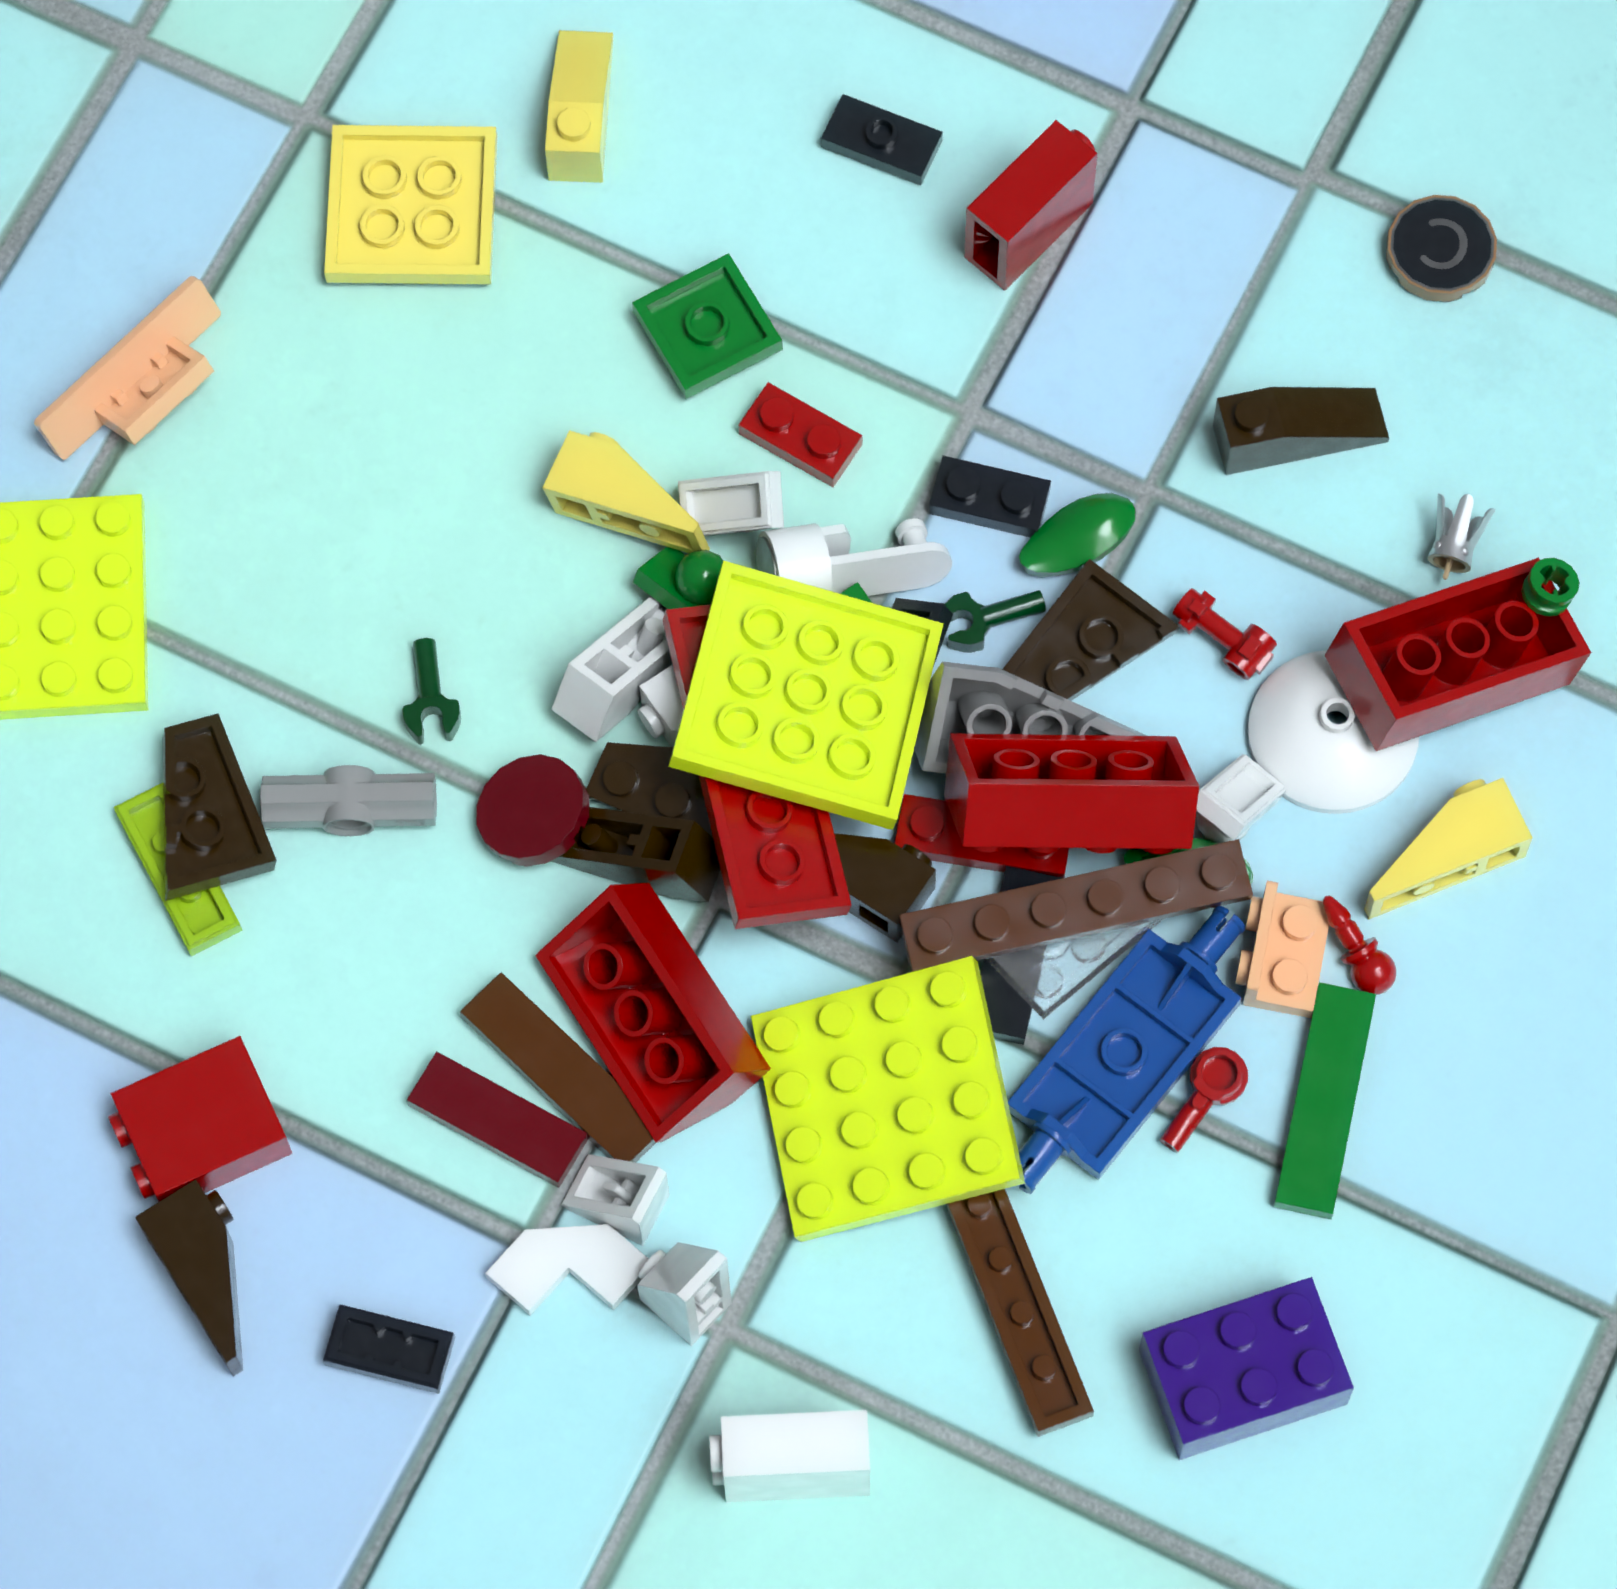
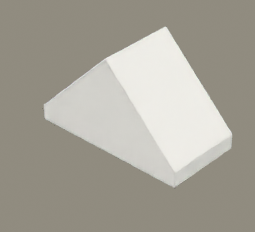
[561,1154,670,1246]

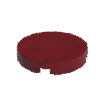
[476,754,589,867]

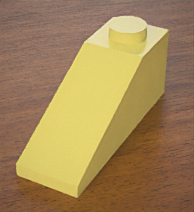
[545,30,614,183]
[542,430,710,553]
[1364,778,1532,919]

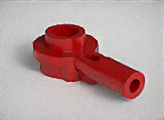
[1159,1047,1248,1153]

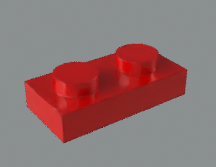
[738,382,863,487]

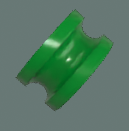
[1521,558,1580,616]

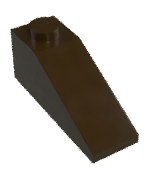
[1213,387,1389,475]
[551,807,721,902]
[834,833,936,943]
[135,1179,243,1377]

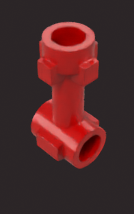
[1172,588,1277,680]

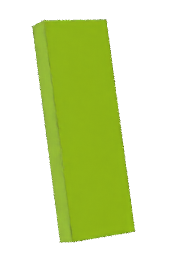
[113,783,243,957]

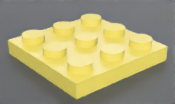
[324,125,498,284]

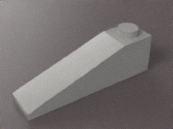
[914,662,1147,773]

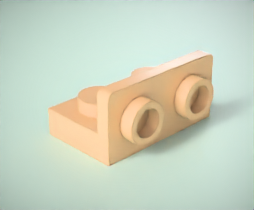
[1235,880,1329,1018]

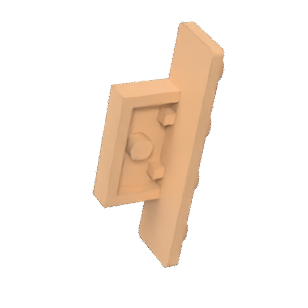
[34,276,221,460]

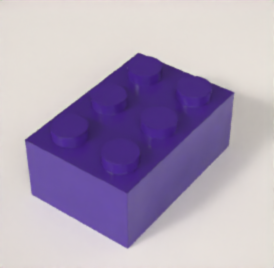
[1139,1277,1354,1460]

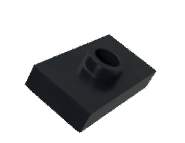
[821,94,943,185]
[323,1304,455,1394]

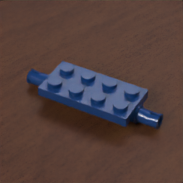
[1008,906,1246,1194]

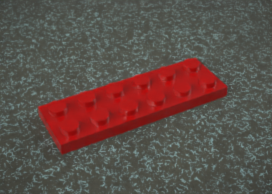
[662,605,852,929]

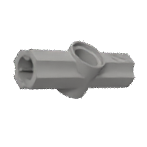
[260,765,437,836]

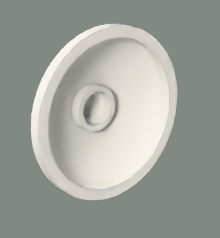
[1248,650,1419,814]

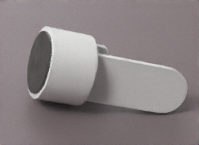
[756,518,952,596]

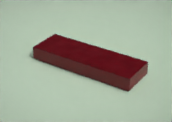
[407,1051,588,1188]

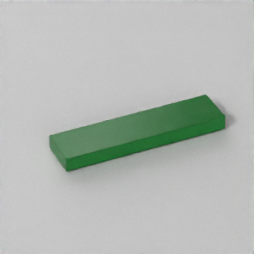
[1274,982,1376,1219]

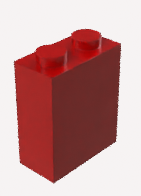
[964,120,1098,291]
[108,1036,293,1202]

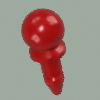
[1323,895,1396,995]

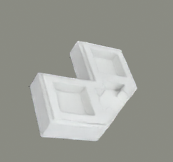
[485,1224,649,1316]

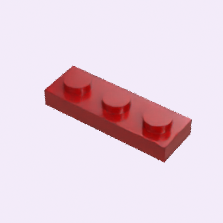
[895,794,1070,878]

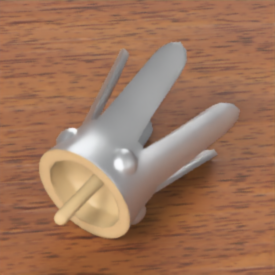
[1428,493,1495,580]

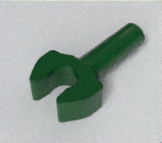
[945,590,1046,653]
[402,638,461,745]

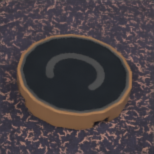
[1386,195,1497,302]

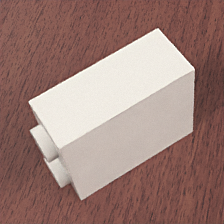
[710,1410,870,1502]

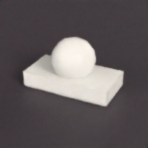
[678,471,784,536]
[1196,754,1286,844]

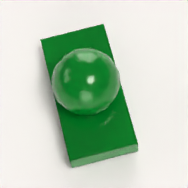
[633,547,723,609]

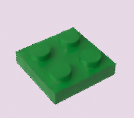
[632,253,783,399]

